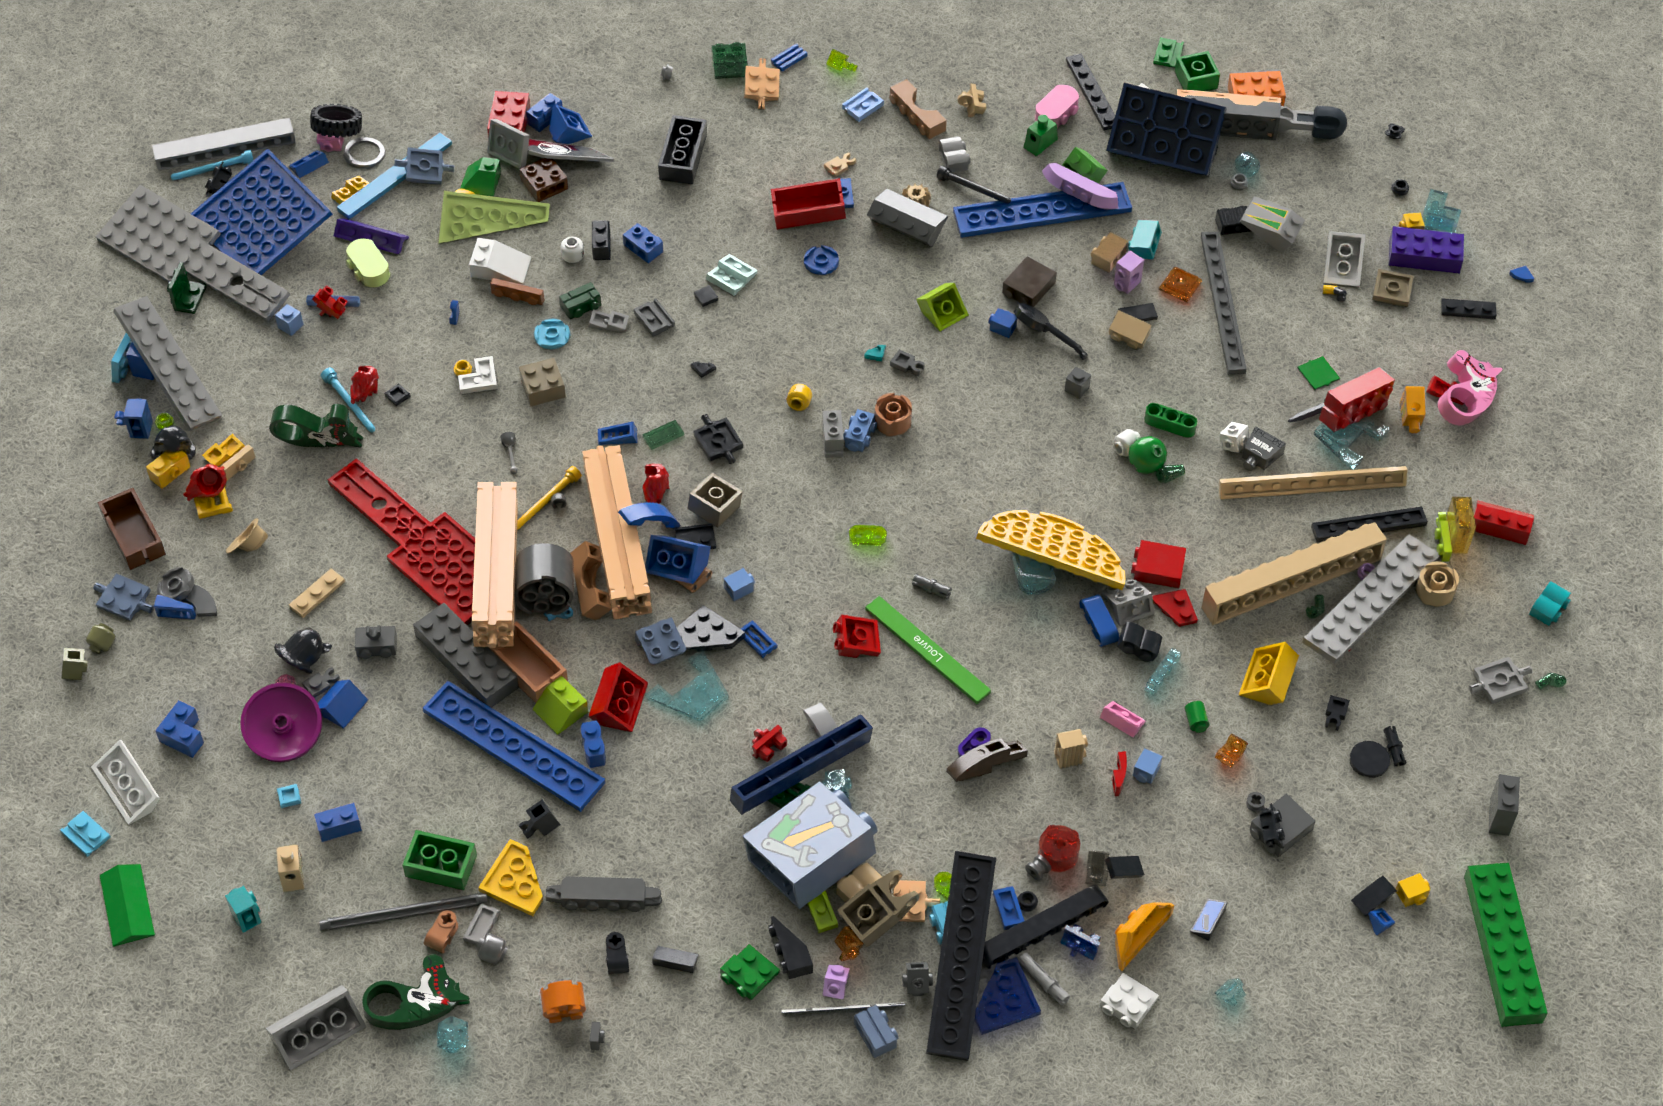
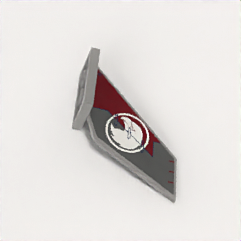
[487,119,614,169]

